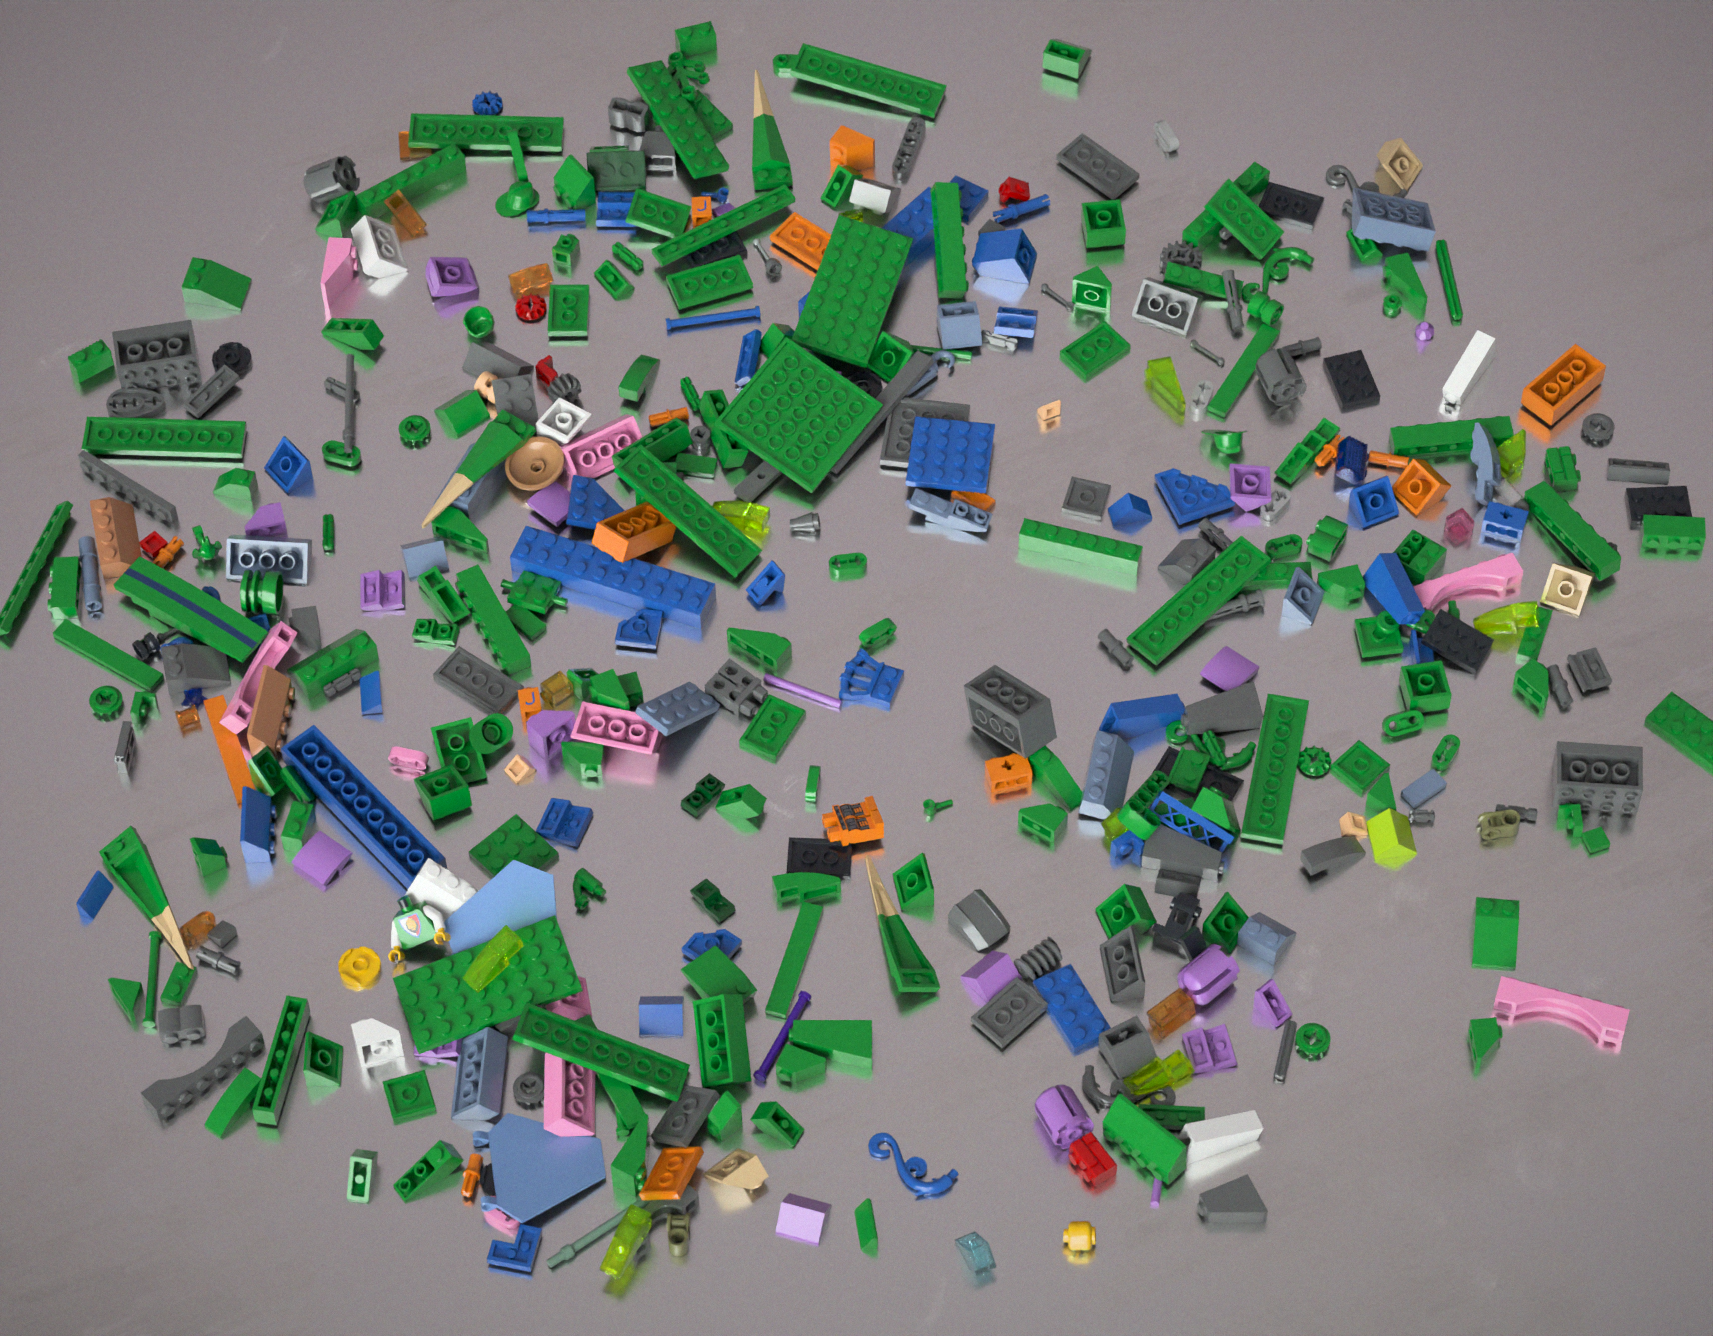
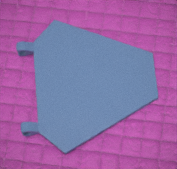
[444,860,557,955]
[473,1113,606,1223]

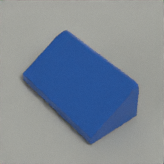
[360,671,383,715]
[76,870,113,919]

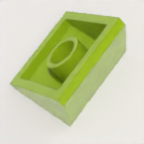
[1366,808,1417,860]

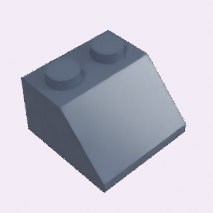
[1237,912,1297,966]

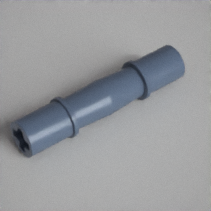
[78,536,102,611]

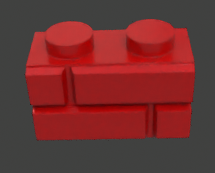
[1068,1132,1117,1187]

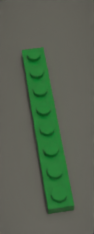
[652,185,795,266]
[0,500,73,636]

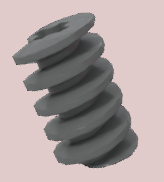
[1014,936,1063,980]

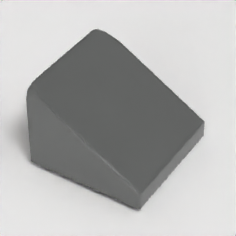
[207,920,237,948]

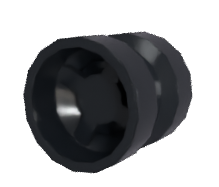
[132,632,161,660]

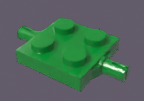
[501,570,568,614]

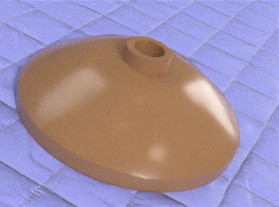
[505,437,565,491]

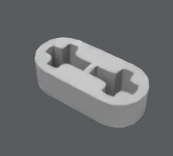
[1154,120,1179,152]
[1190,380,1214,415]
[1260,488,1291,521]

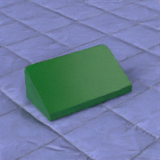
[1346,228,1383,261]
[594,259,635,299]
[280,765,316,804]
[854,1198,878,1250]

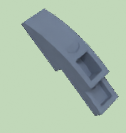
[1470,423,1501,506]
[908,488,993,532]

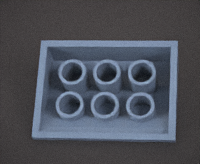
[1352,188,1436,251]

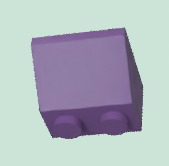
[526,710,576,760]

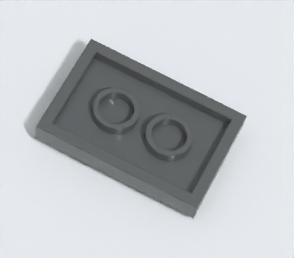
[491,374,539,435]
[971,977,1048,1048]
[650,1085,720,1148]

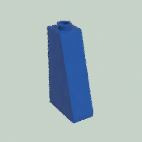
[1363,553,1425,625]
[1099,694,1185,740]

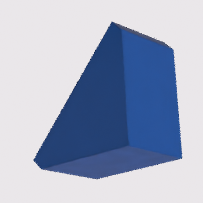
[1108,493,1152,526]

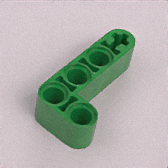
[1117,771,1169,840]

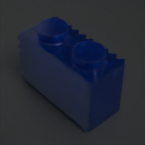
[1334,436,1369,485]

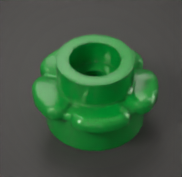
[1383,295,1402,313]

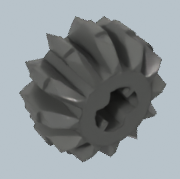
[547,373,582,403]

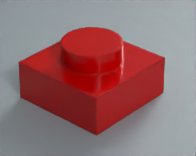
[139,531,168,558]

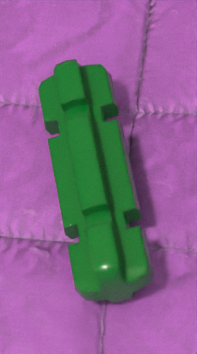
[612,242,644,271]
[680,377,701,411]
[322,514,334,551]
[1202,730,1227,766]

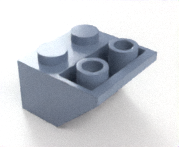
[937,301,982,350]

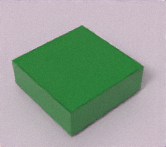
[1581,826,1611,854]

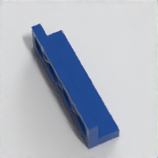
[1149,790,1234,852]

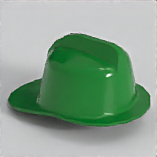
[495,181,539,217]
[1201,430,1247,454]
[469,713,513,754]

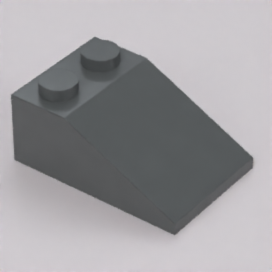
[161,644,231,695]

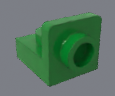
[130,691,158,724]
[1557,803,1583,837]

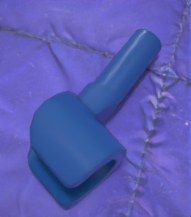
[701,188,729,203]

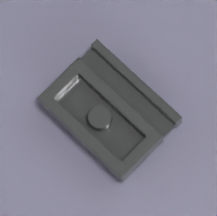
[1567,647,1612,692]
[114,721,136,773]

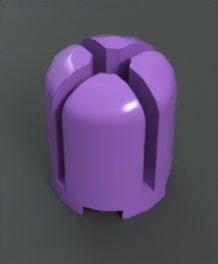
[1177,944,1240,1005]
[1035,1084,1094,1149]

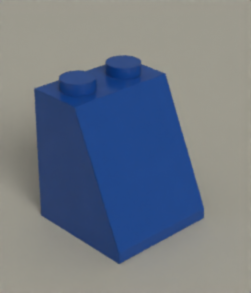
[972,228,1037,284]

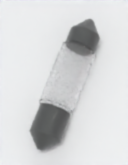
[1493,475,1529,515]

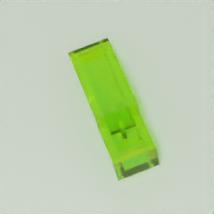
[712,501,770,532]
[1473,601,1540,634]
[463,925,524,993]
[1123,1049,1195,1096]

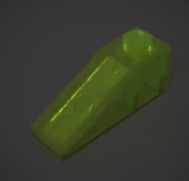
[1144,356,1186,415]
[599,1204,652,1279]

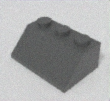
[1132,277,1204,335]

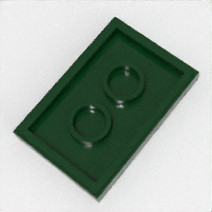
[586,150,646,191]

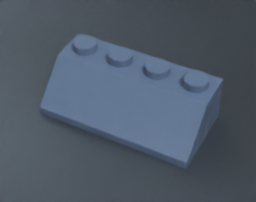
[433,443,506,519]
[226,534,312,584]
[1078,730,1134,823]
[451,1027,508,1121]

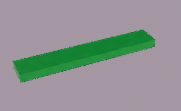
[1207,324,1280,418]
[53,619,164,692]
[765,902,824,1018]
[575,1014,645,1130]

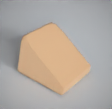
[1037,400,1061,420]
[504,754,536,784]
[1339,812,1368,837]

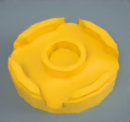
[338,946,381,987]

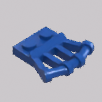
[839,648,904,707]

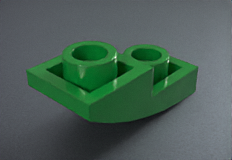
[412,619,460,645]

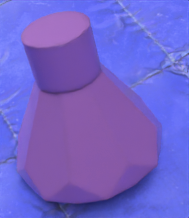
[1415,322,1434,340]

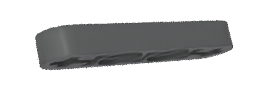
[892,118,926,180]

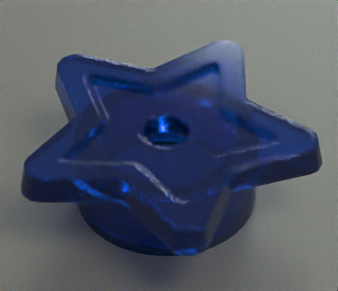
[181,688,208,711]

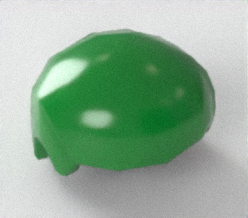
[463,306,495,338]

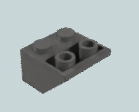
[1098,1016,1158,1079]

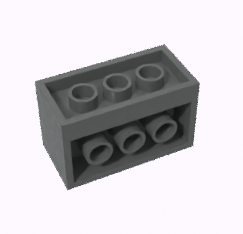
[112,320,202,390]
[963,665,1057,759]
[1552,741,1643,813]

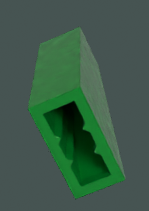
[789,1020,872,1069]

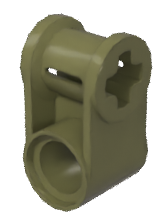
[1478,809,1520,840]
[667,1213,690,1257]

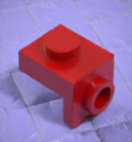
[998,177,1030,203]

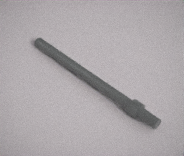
[342,354,355,453]

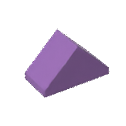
[1253,979,1293,1027]

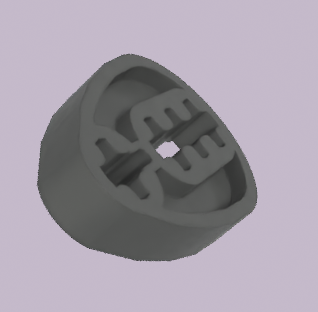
[106,388,166,418]

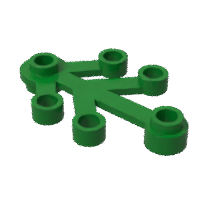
[667,51,710,103]

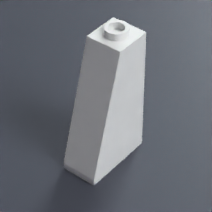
[1442,330,1497,405]
[1178,1110,1264,1165]

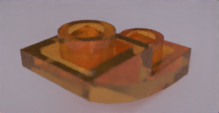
[508,263,554,295]

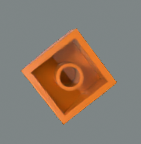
[830,125,875,170]
[1392,458,1452,516]

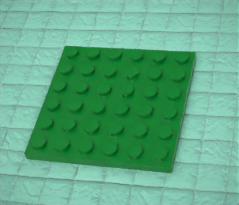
[715,337,883,493]

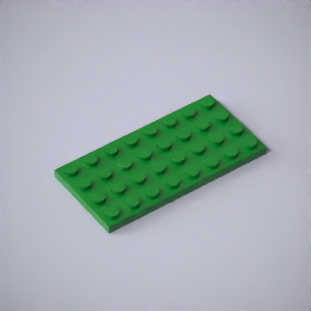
[792,215,913,368]
[393,915,583,1054]

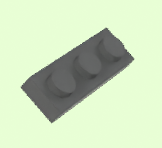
[183,365,240,418]

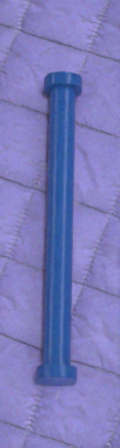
[665,306,761,330]

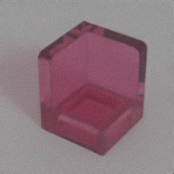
[1444,507,1475,544]

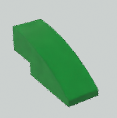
[618,354,660,402]
[417,566,470,624]
[772,872,841,903]
[204,1067,261,1138]

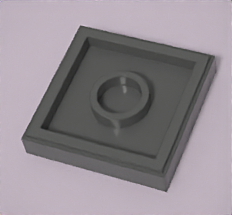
[1062,477,1111,521]

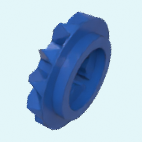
[472,90,503,115]

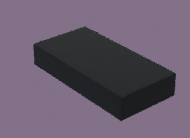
[1179,925,1208,962]

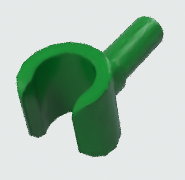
[923,799,953,815]

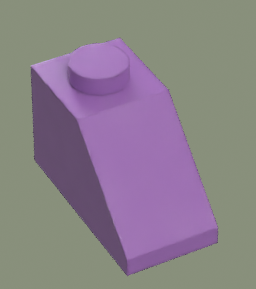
[244,502,287,537]

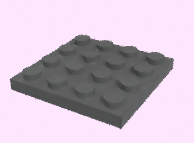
[880,397,970,468]

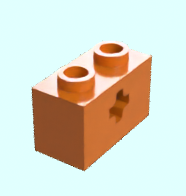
[985,753,1032,793]

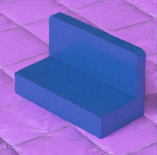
[1409,630,1434,665]

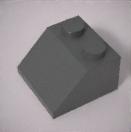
[1158,538,1216,585]

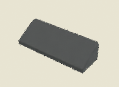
[1607,458,1670,485]

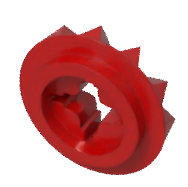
[515,293,547,320]

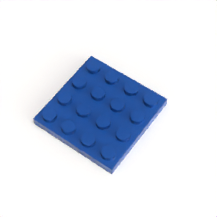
[906,416,995,493]

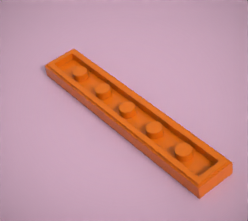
[203,695,256,804]

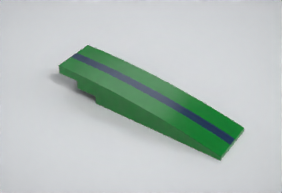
[113,556,269,663]

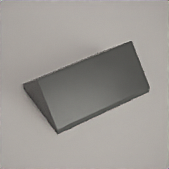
[462,341,534,379]
[1100,926,1145,1002]

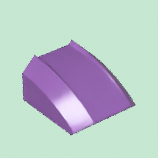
[425,257,479,297]

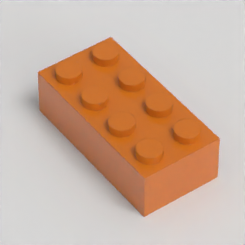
[1521,343,1606,426]
[592,502,676,563]

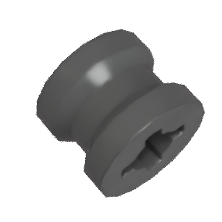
[690,426,711,451]

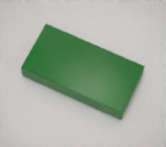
[676,453,718,478]
[505,605,547,641]

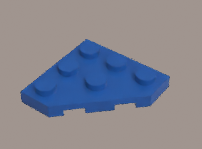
[1154,468,1235,525]
[566,475,625,530]

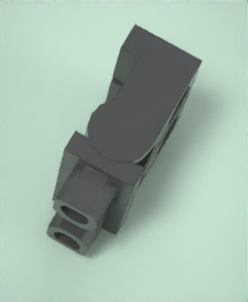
[705,658,768,717]

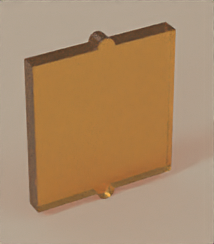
[399,131,432,160]

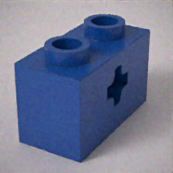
[1481,501,1529,542]

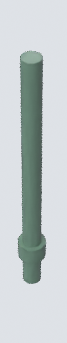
[546,1199,650,1268]

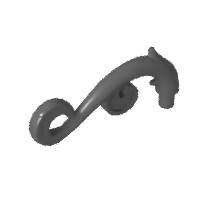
[1326,165,1408,198]
[1082,1065,1176,1108]

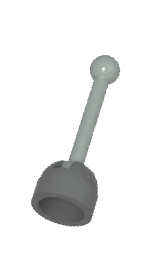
[753,238,782,275]

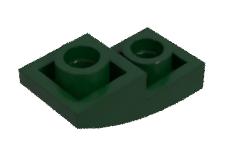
[680,773,725,817]

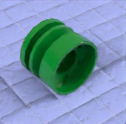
[240,569,284,615]

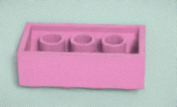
[560,414,642,478]
[571,702,663,755]
[544,1053,595,1137]

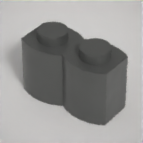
[608,97,650,132]
[158,1005,205,1043]

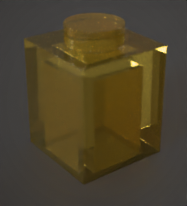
[540,671,574,708]

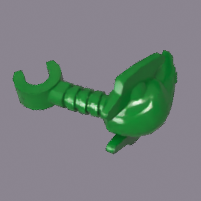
[192,525,222,561]

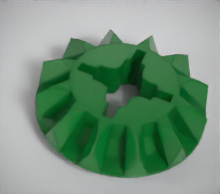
[399,415,431,443]
[89,685,123,716]
[1298,745,1332,776]
[1296,1023,1331,1056]

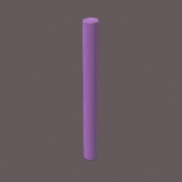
[763,673,843,708]

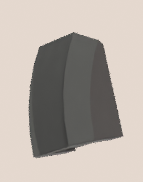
[948,889,1010,951]

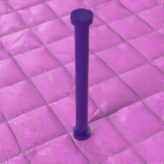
[753,991,812,1082]

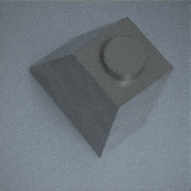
[1197,1174,1268,1223]

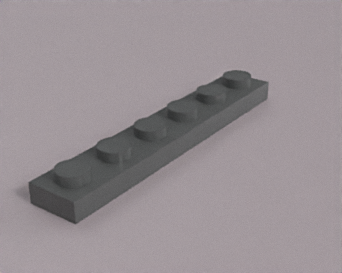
[78,450,178,523]

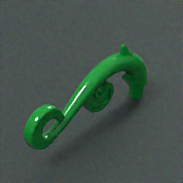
[1242,247,1314,302]
[1376,600,1460,634]
[1165,721,1256,771]

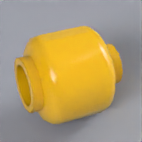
[1063,1221,1096,1250]

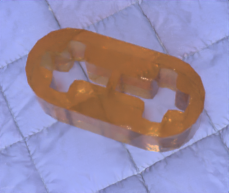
[179,911,216,946]

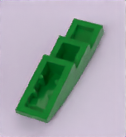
[1274,418,1341,484]

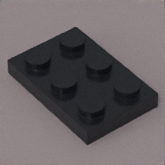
[1323,350,1380,409]
[1625,486,1692,526]
[1421,608,1494,675]

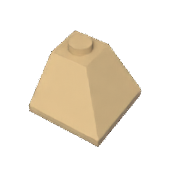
[1377,138,1423,191]
[1540,563,1595,615]
[703,1148,769,1189]

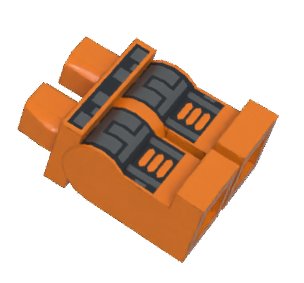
[822,796,884,846]

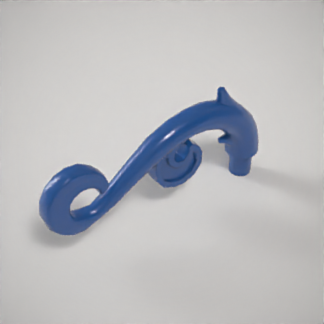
[868,1133,959,1196]

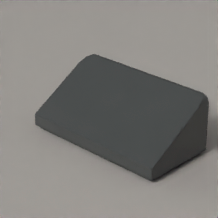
[1154,869,1201,898]

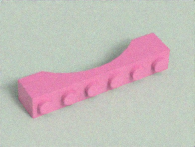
[1413,552,1523,611]
[219,621,297,734]
[1493,976,1630,1042]

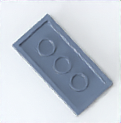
[635,681,720,736]

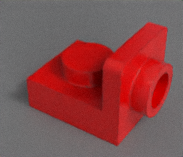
[535,355,558,387]

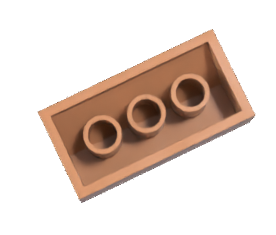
[90,497,142,579]
[247,665,295,760]

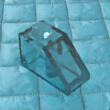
[955,1231,997,1276]

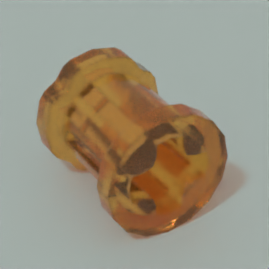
[174,704,201,729]

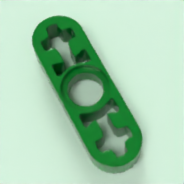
[507,129,529,182]

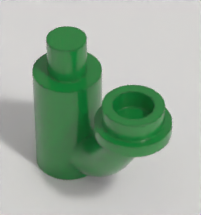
[573,868,606,910]

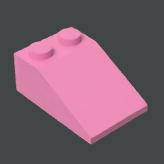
[321,237,359,308]

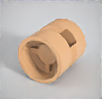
[474,371,502,404]

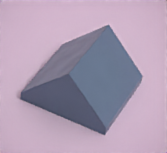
[400,536,449,580]
[1282,567,1325,624]

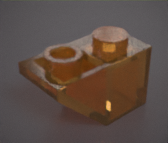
[384,189,427,237]

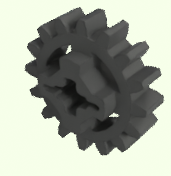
[1160,241,1202,273]

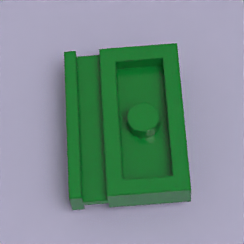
[1168,747,1211,793]

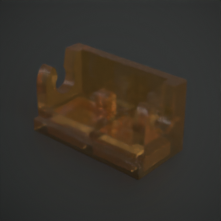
[1146,988,1196,1039]

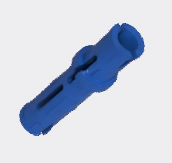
[993,194,1050,223]
[527,208,585,224]

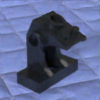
[1152,892,1202,944]

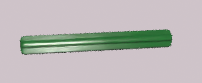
[1436,239,1463,320]

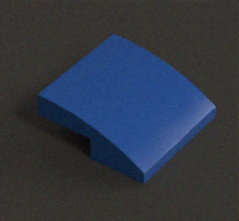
[596,192,635,227]
[994,306,1038,338]
[536,798,593,847]

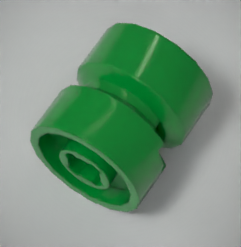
[1247,291,1284,327]

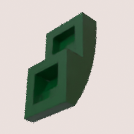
[690,878,736,923]

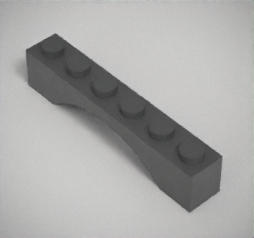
[141,1016,264,1121]

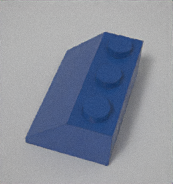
[240,786,276,863]

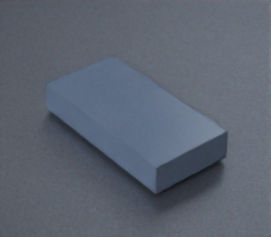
[1400,769,1447,809]

